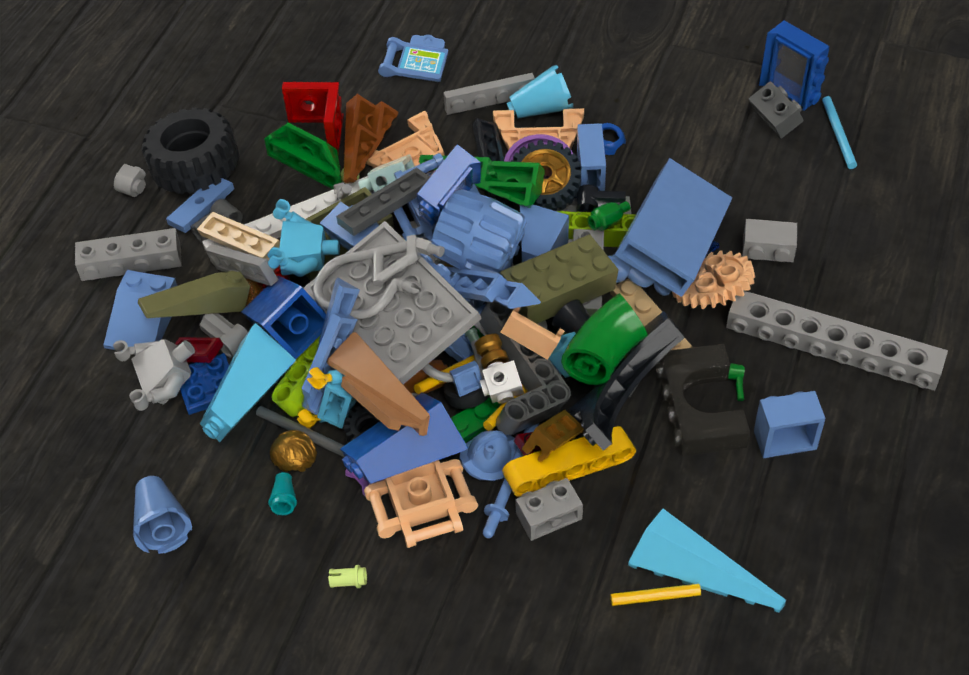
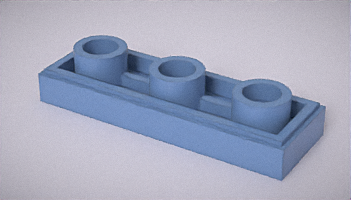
[166,178,234,233]

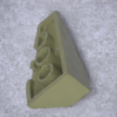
[138,271,250,318]

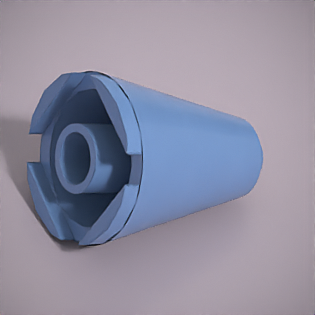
[133,476,192,554]

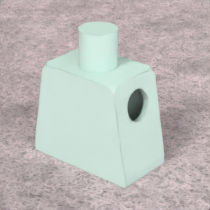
[359,154,415,192]

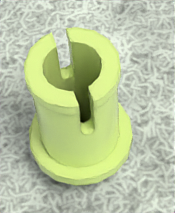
[329,565,367,589]

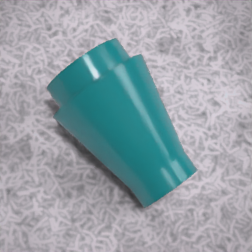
[268,472,297,515]

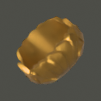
[270,430,317,472]

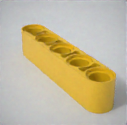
[502,426,636,497]

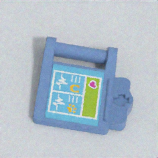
[378,35,448,82]

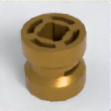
[474,334,509,369]

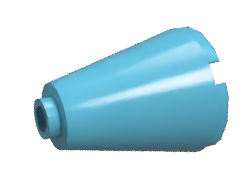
[506,65,573,118]

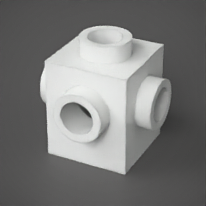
[480,360,524,404]

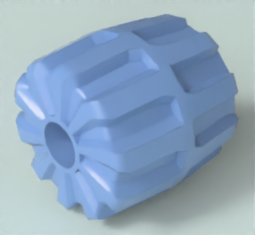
[431,189,527,274]

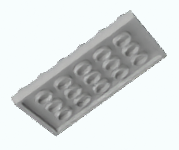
[303,221,482,384]

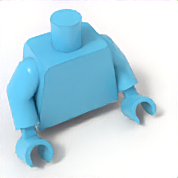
[267,199,340,277]

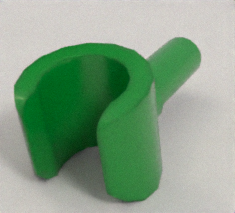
[728,363,745,401]

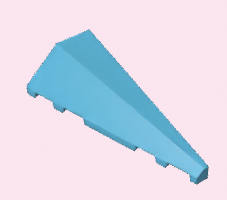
[628,509,786,613]

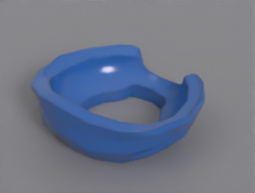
[602,123,626,155]

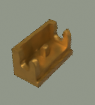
[522,410,584,462]

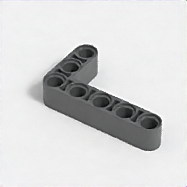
[479,301,571,435]

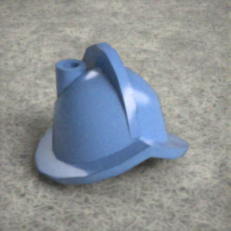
[460,430,517,481]

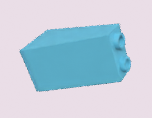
[200,323,296,442]

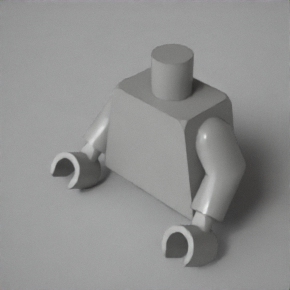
[113,339,195,411]

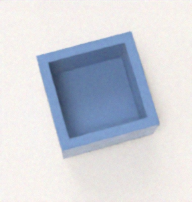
[754,391,826,458]

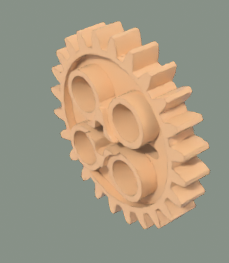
[672,250,755,309]

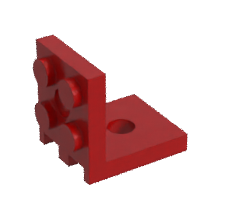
[282,82,344,155]

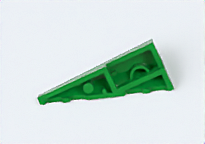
[419,155,545,208]

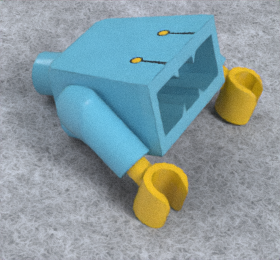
[297,367,357,429]

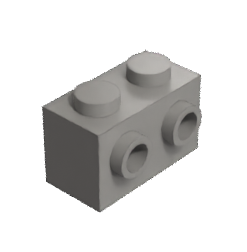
[742,219,797,262]
[516,478,583,541]

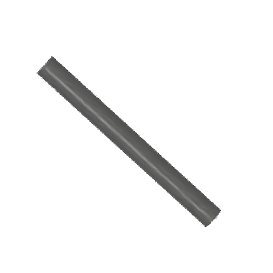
[256,406,345,457]

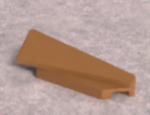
[327,332,430,436]

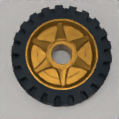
[511,140,581,211]

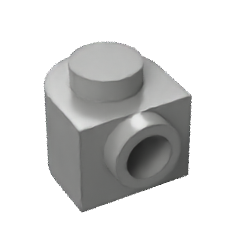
[114,164,146,197]

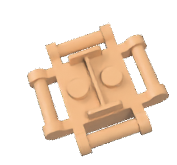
[364,459,478,548]

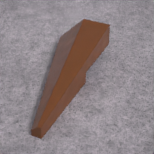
[344,94,398,183]

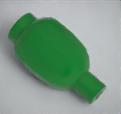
[587,201,631,231]

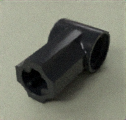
[576,184,626,212]

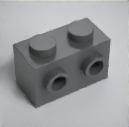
[748,81,804,139]

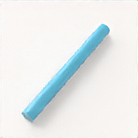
[822,96,857,169]

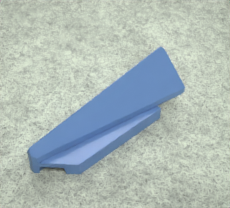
[302,278,360,415]

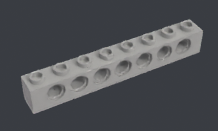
[726,290,948,391]

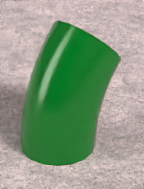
[561,293,648,385]

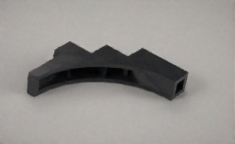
[569,311,685,451]

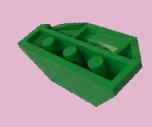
[264,123,342,189]

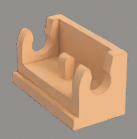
[501,307,565,360]

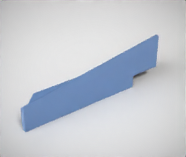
[445,266,541,309]

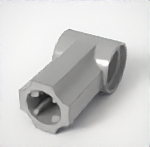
[199,313,248,358]

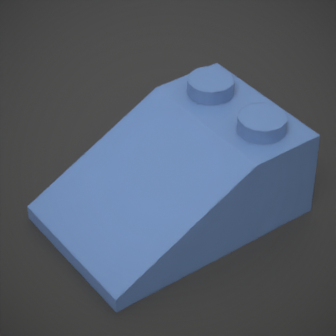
[104,270,177,350]

